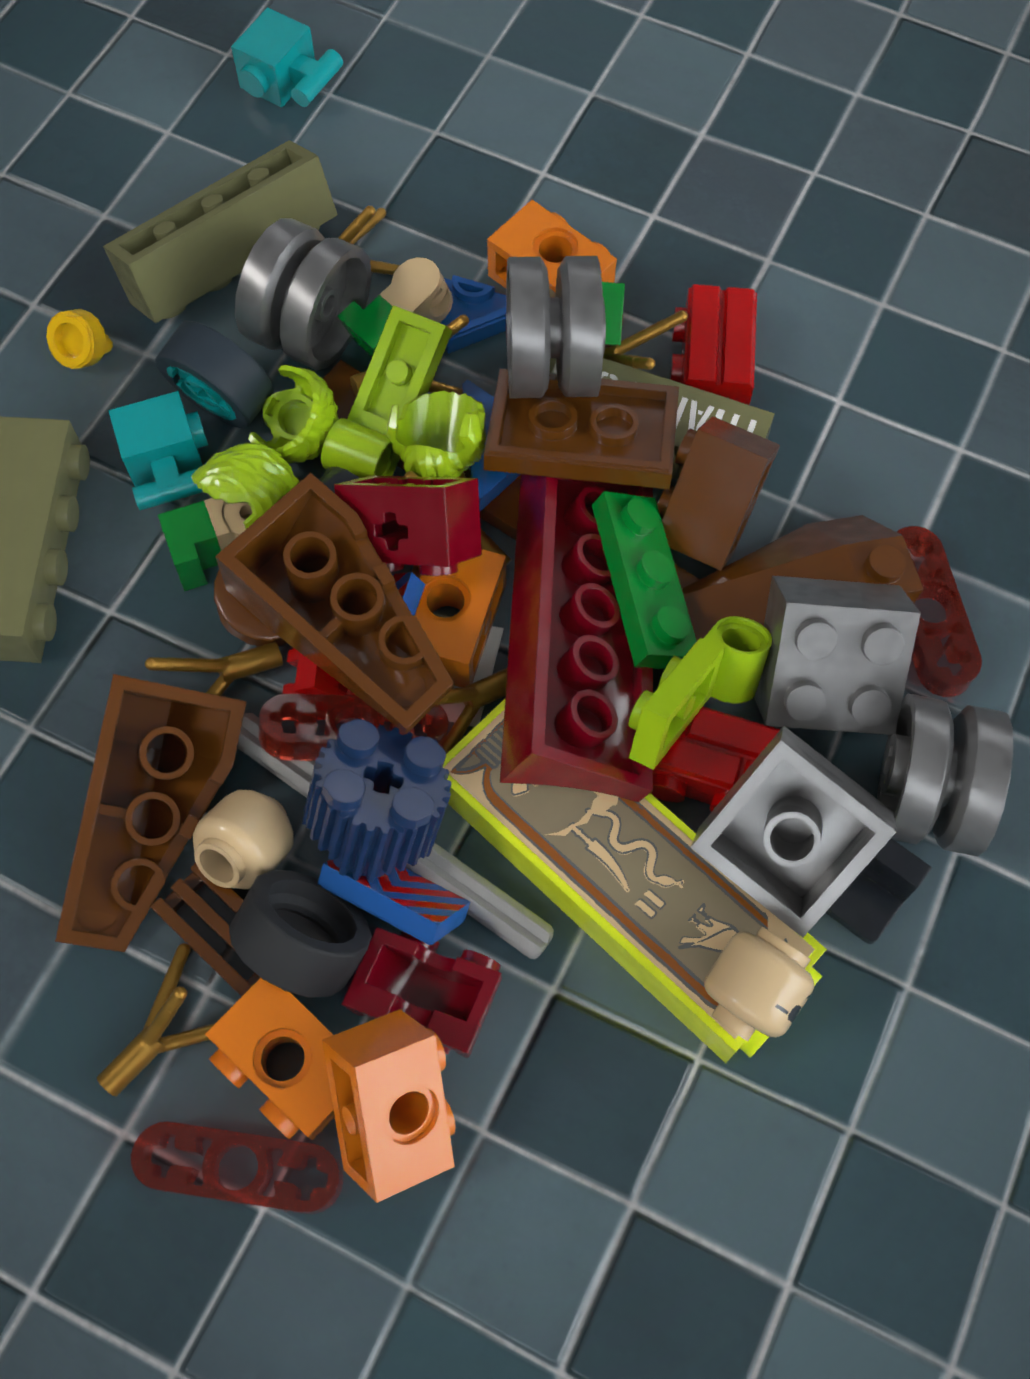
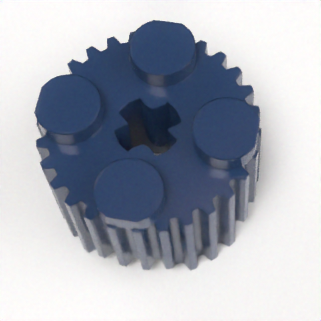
[302,719,452,883]

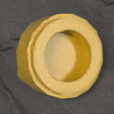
[46,309,113,369]

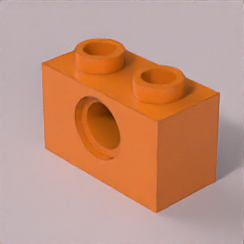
[487,199,617,293]
[412,549,506,687]
[205,978,335,1140]
[322,1009,456,1203]

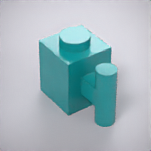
[231,7,343,108]
[108,391,208,511]

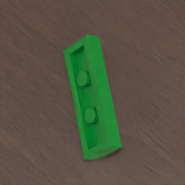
[592,491,697,669]

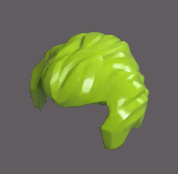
[248,365,339,464]
[387,390,487,478]
[191,443,299,529]

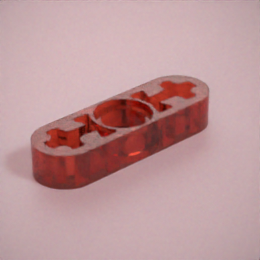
[897,526,982,697]
[258,694,449,761]
[131,1121,343,1215]

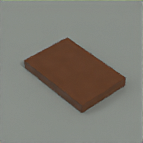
[484,369,679,489]

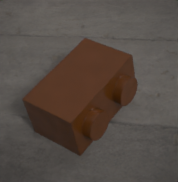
[657,416,780,571]

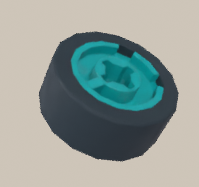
[155,320,274,429]

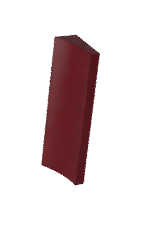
[500,474,653,802]

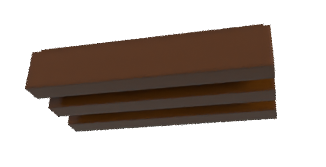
[150,863,261,997]

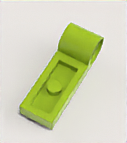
[321,305,452,478]
[628,616,772,770]

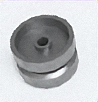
[235,218,372,370]
[506,256,606,398]
[877,694,1013,856]

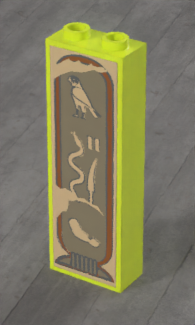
[443,699,827,1063]

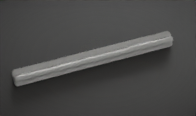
[237,713,554,959]

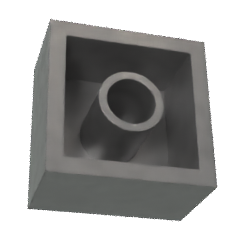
[754,576,921,735]
[691,726,897,938]

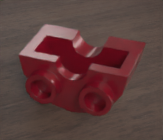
[342,927,502,1058]

